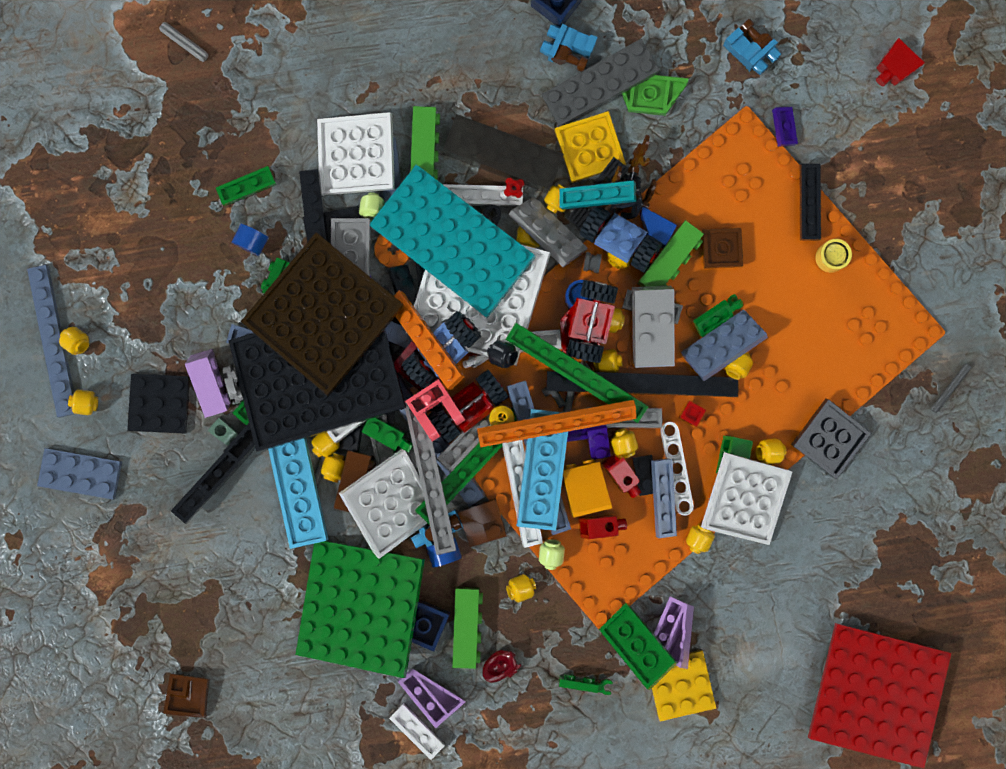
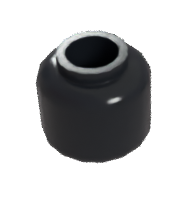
[487,340,518,368]

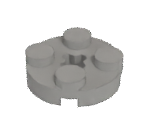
[223,366,243,405]

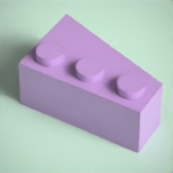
[185,349,231,418]
[654,597,694,669]
[397,668,466,728]

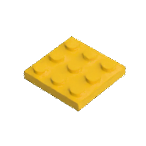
[554,111,626,183]
[652,650,716,721]

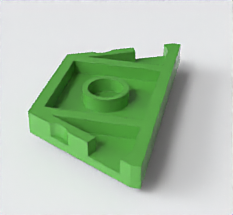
[622,75,689,116]

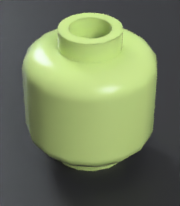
[359,192,385,222]
[539,539,565,570]

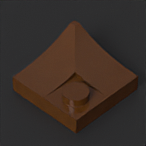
[458,499,507,547]
[163,673,210,718]

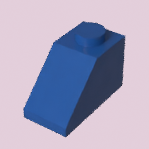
[640,207,677,249]

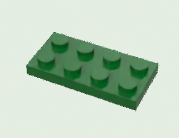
[599,603,678,690]

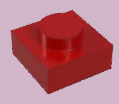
[679,401,706,427]

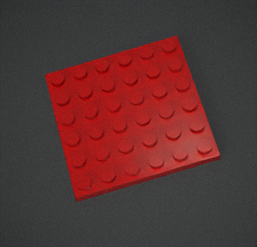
[808,623,951,769]

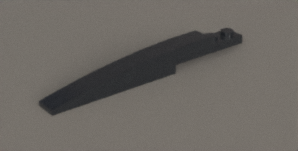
[546,371,738,397]
[171,423,256,524]

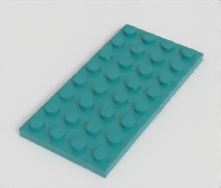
[370,165,536,318]

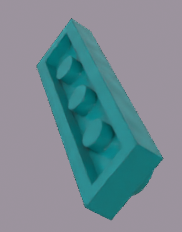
[559,181,636,209]

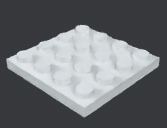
[317,112,395,195]
[339,449,427,559]
[701,452,792,545]

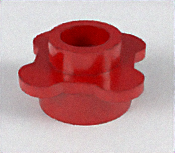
[504,178,524,198]

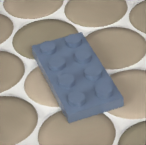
[681,310,768,381]
[37,448,122,500]

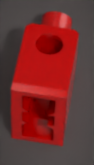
[876,38,925,87]
[601,454,641,498]
[579,515,627,539]

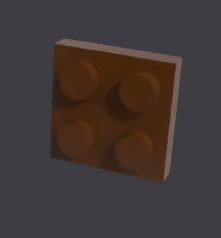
[702,228,743,269]

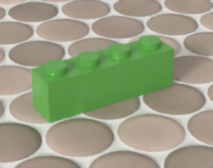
[411,106,440,181]
[637,220,704,287]
[452,587,483,669]

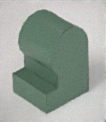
[208,416,239,446]

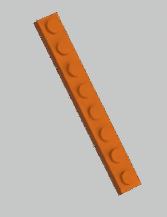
[477,400,636,447]

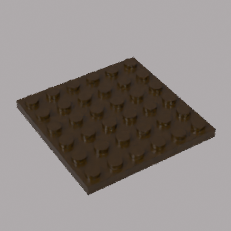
[241,233,404,396]

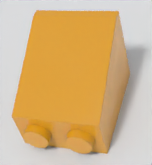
[563,459,612,517]

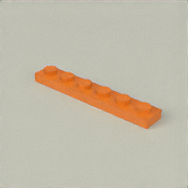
[394,290,465,390]

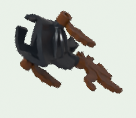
[610,135,656,220]

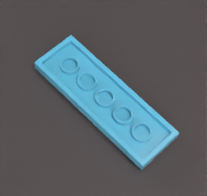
[516,409,568,531]
[268,438,329,549]

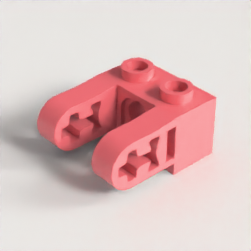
[405,379,465,442]

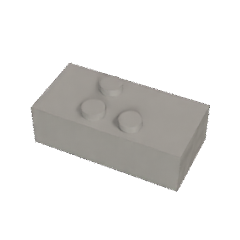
[632,286,675,368]

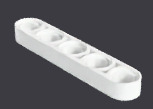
[660,422,694,515]

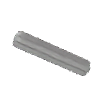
[159,22,209,62]

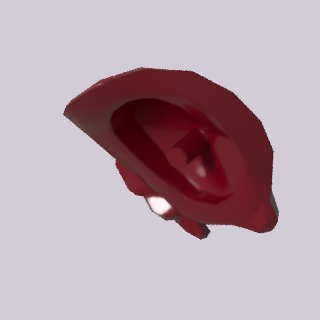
[483,650,521,683]

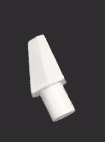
[462,354,489,368]

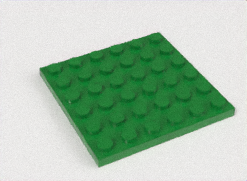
[295,541,425,678]

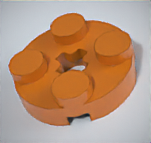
[374,234,410,268]

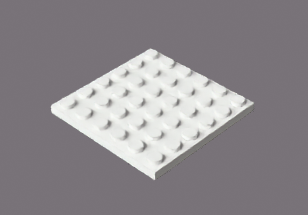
[406,245,550,366]

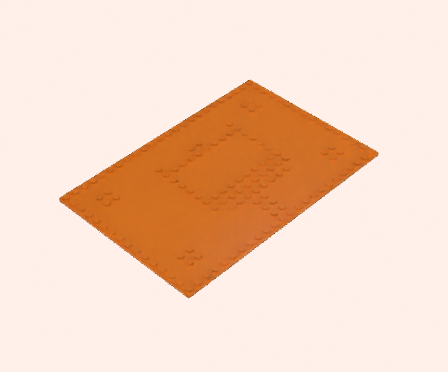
[410,106,945,629]

